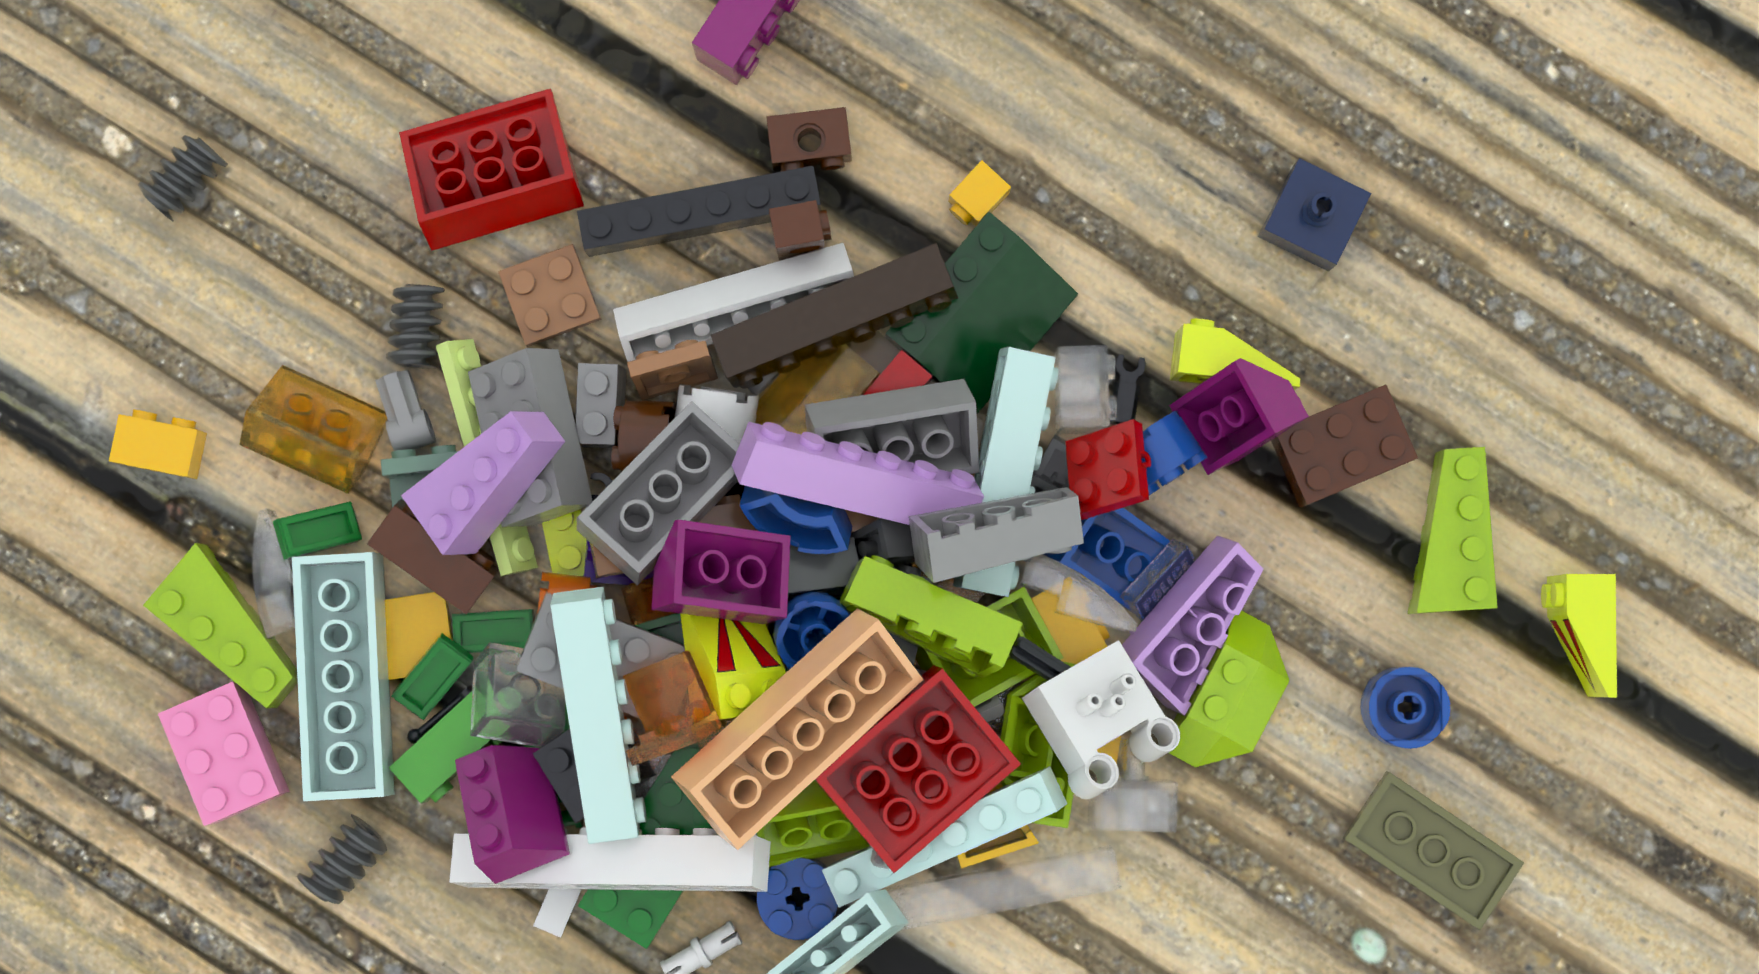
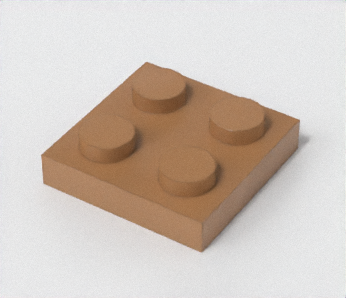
[498,244,602,347]
[627,340,718,400]

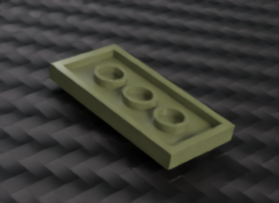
[1343,771,1524,930]

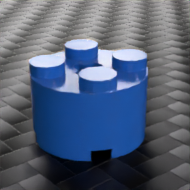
[1141,411,1207,496]
[1360,667,1450,749]
[757,858,838,940]

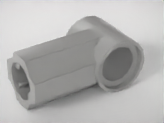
[375,370,436,451]

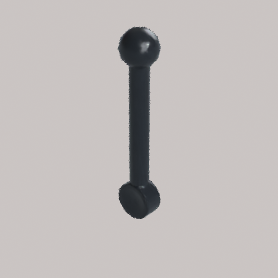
[407,685,474,744]

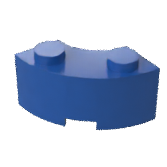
[739,486,853,554]

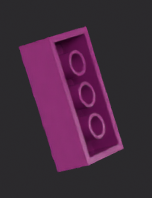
[692,0,799,85]

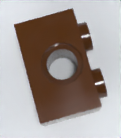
[766,107,852,172]
[769,200,832,260]

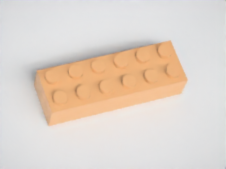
[671,608,924,850]

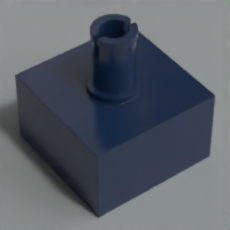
[1258,158,1372,271]

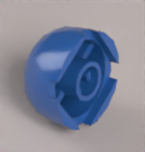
[773,592,850,669]

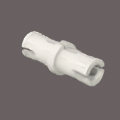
[660,921,743,974]

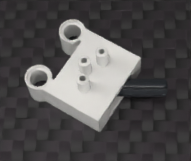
[1009,637,1180,799]

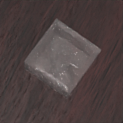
[1053,345,1117,435]
[470,642,566,748]

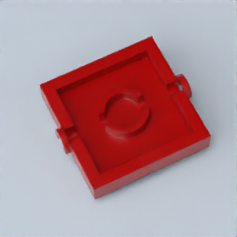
[1065,419,1151,520]

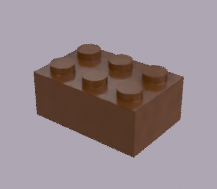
[1271,384,1418,508]

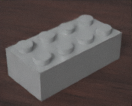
[468,348,593,527]
[805,379,979,474]
[577,401,740,586]
[516,591,690,731]

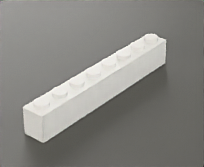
[449,827,771,892]

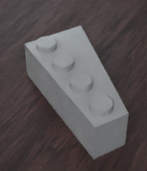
[909,487,1084,583]

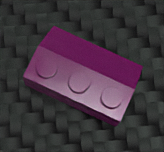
[1169,358,1309,475]
[652,519,791,624]
[455,745,570,884]

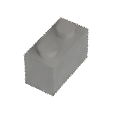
[575,363,626,448]

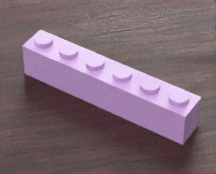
[732,422,984,525]

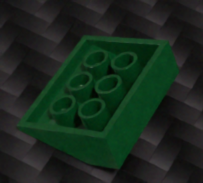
[885,212,1078,414]

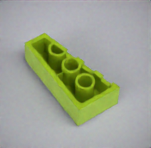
[1408,447,1498,614]
[143,543,298,709]
[840,555,1023,678]

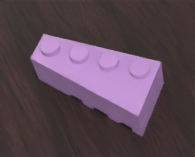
[401,411,565,555]
[1122,536,1263,716]

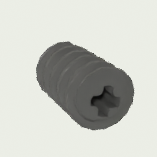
[138,135,228,222]
[386,284,445,369]
[297,814,387,904]

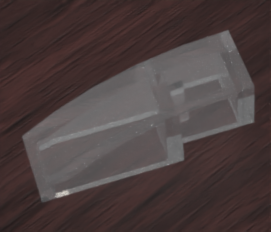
[252,508,295,639]
[1019,555,1138,634]

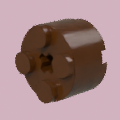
[611,401,677,472]

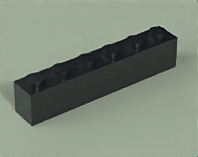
[577,166,821,257]

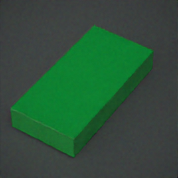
[273,501,362,560]
[452,609,534,653]
[391,633,474,720]

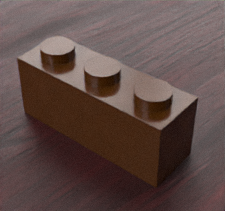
[367,499,499,615]

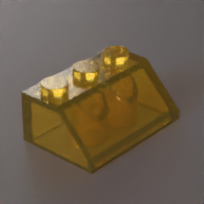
[755,344,880,434]
[239,365,388,494]

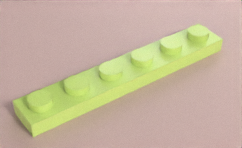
[436,339,538,577]

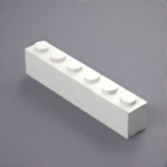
[613,243,854,362]

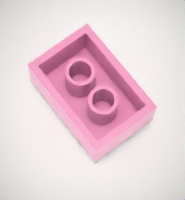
[158,681,290,826]

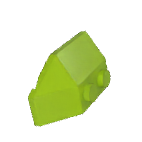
[1169,610,1290,767]
[1000,662,1076,828]

